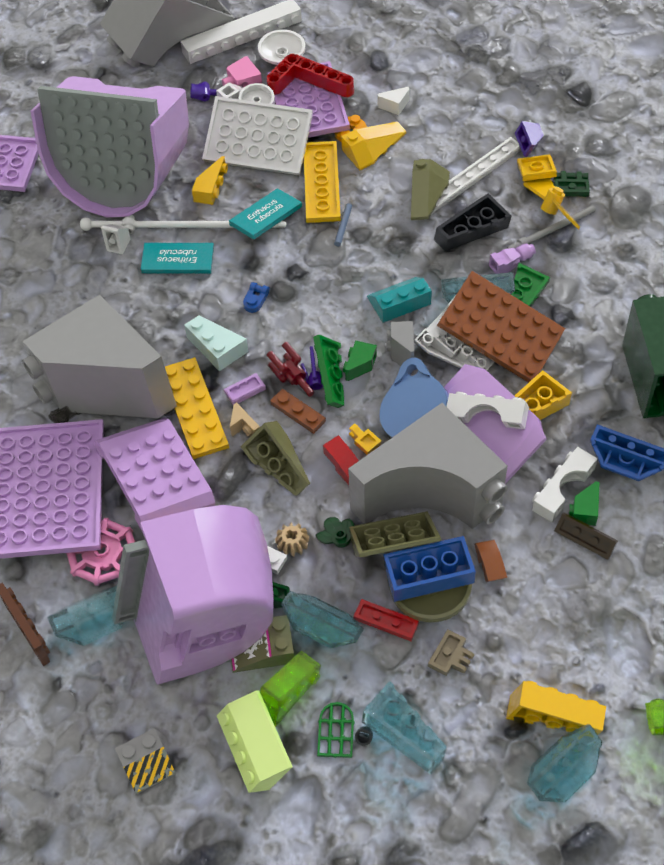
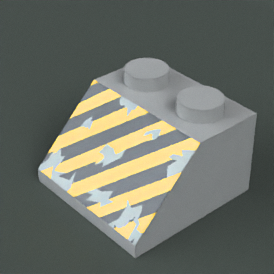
[115,728,176,795]

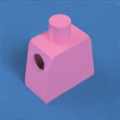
[221,56,262,87]

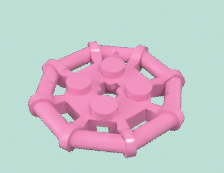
[66,518,135,586]

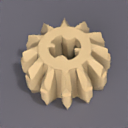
[275,522,309,557]

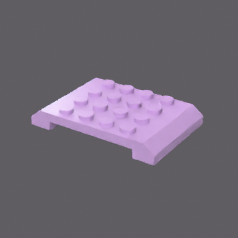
[94,418,215,530]

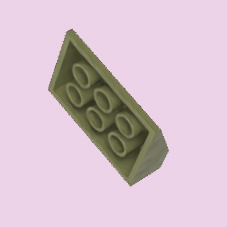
[349,511,441,557]

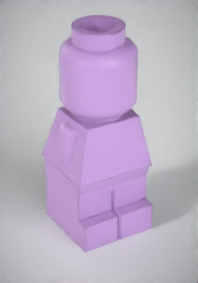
[489,244,536,277]

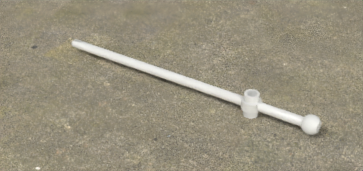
[80,215,286,234]

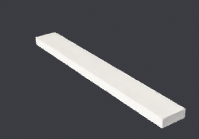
[431,137,521,215]

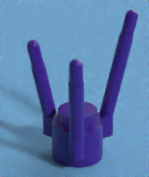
[301,346,323,390]

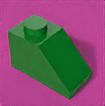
[568,482,600,526]

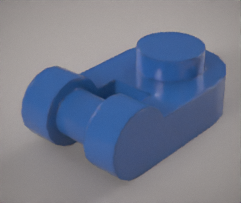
[243,282,270,313]

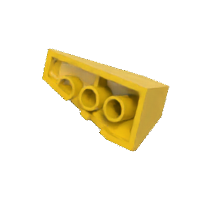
[341,122,406,171]

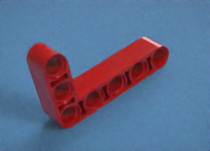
[267,54,354,97]

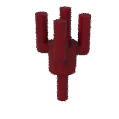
[266,342,315,397]

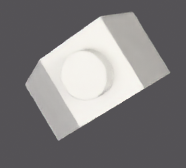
[101,224,130,254]

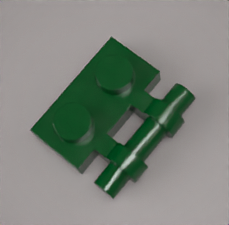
[553,171,590,197]

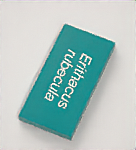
[229,188,302,240]
[141,243,214,274]

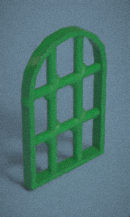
[317,702,355,758]

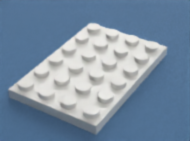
[202,96,313,176]

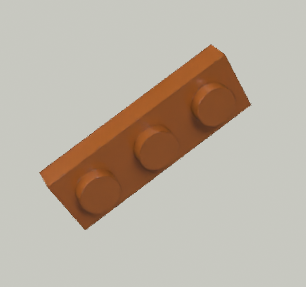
[270,388,326,434]

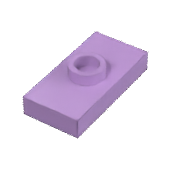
[224,373,266,405]

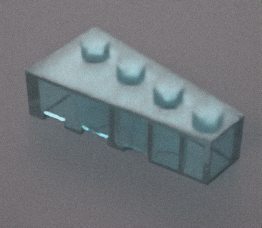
[362,681,447,774]

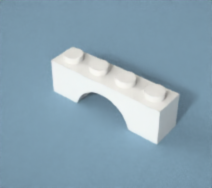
[447,392,529,430]
[532,447,598,523]

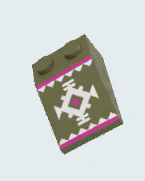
[231,615,295,673]

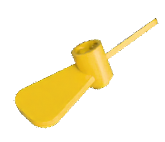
[523,178,580,230]

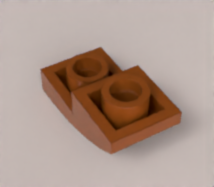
[474,540,507,582]

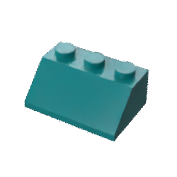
[367,277,432,323]

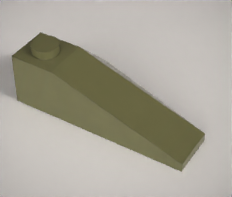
[411,159,450,220]
[241,421,310,496]

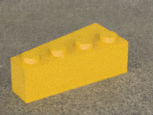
[514,370,572,420]

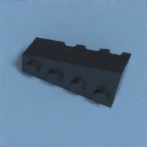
[434,193,512,251]

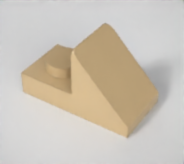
[230,402,260,437]

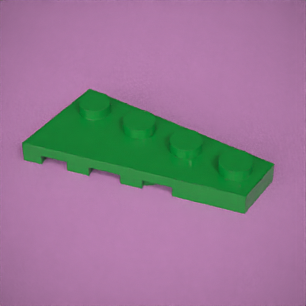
[313,334,344,408]

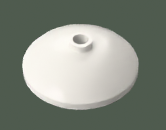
[258,30,305,65]

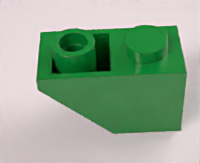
[343,340,377,381]

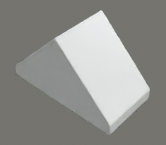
[377,87,410,115]

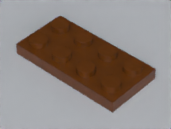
[0,582,50,666]

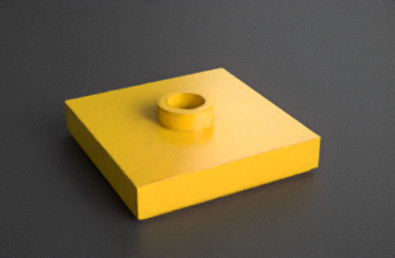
[517,154,557,181]

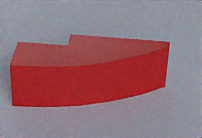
[323,435,359,485]

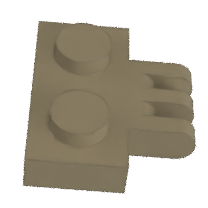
[428,629,474,676]

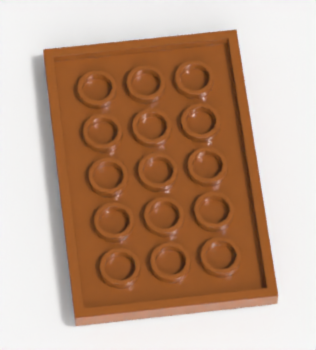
[437,271,566,383]

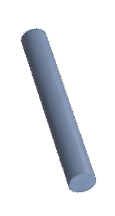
[334,203,352,247]

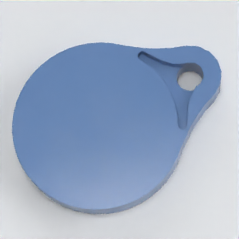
[380,358,449,438]

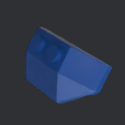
[590,424,664,481]

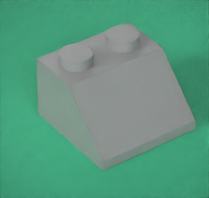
[387,321,414,373]

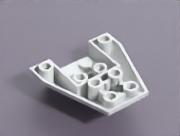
[414,297,494,370]

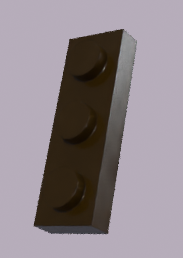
[554,512,618,560]

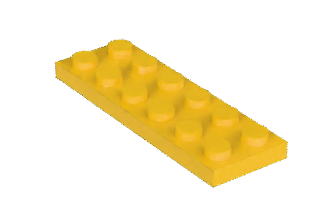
[304,141,341,223]
[165,357,229,460]

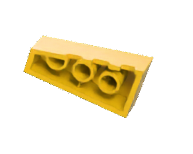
[506,681,606,737]

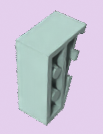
[184,315,249,371]

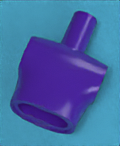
[190,82,217,102]

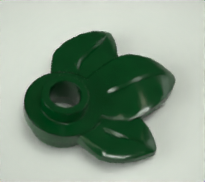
[316,517,354,548]

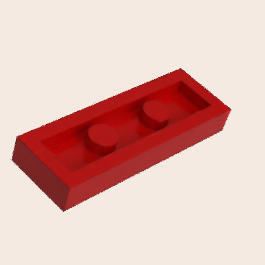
[353,599,419,641]

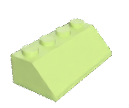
[217,690,293,793]

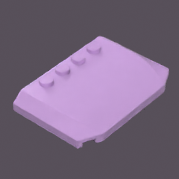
[444,364,547,484]

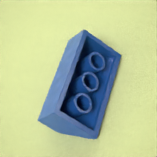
[383,536,476,602]

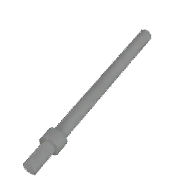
[506,205,596,249]

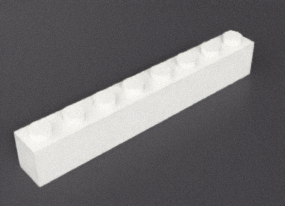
[180,0,302,64]

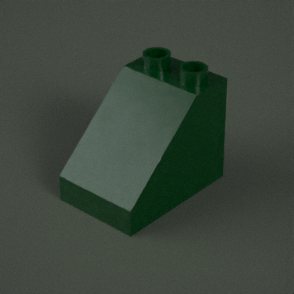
[622,294,664,419]

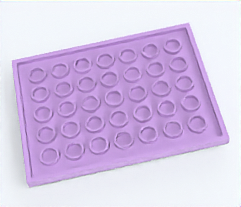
[0,419,104,559]

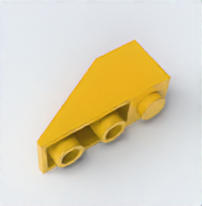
[192,156,228,205]

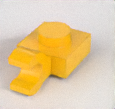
[349,423,382,455]

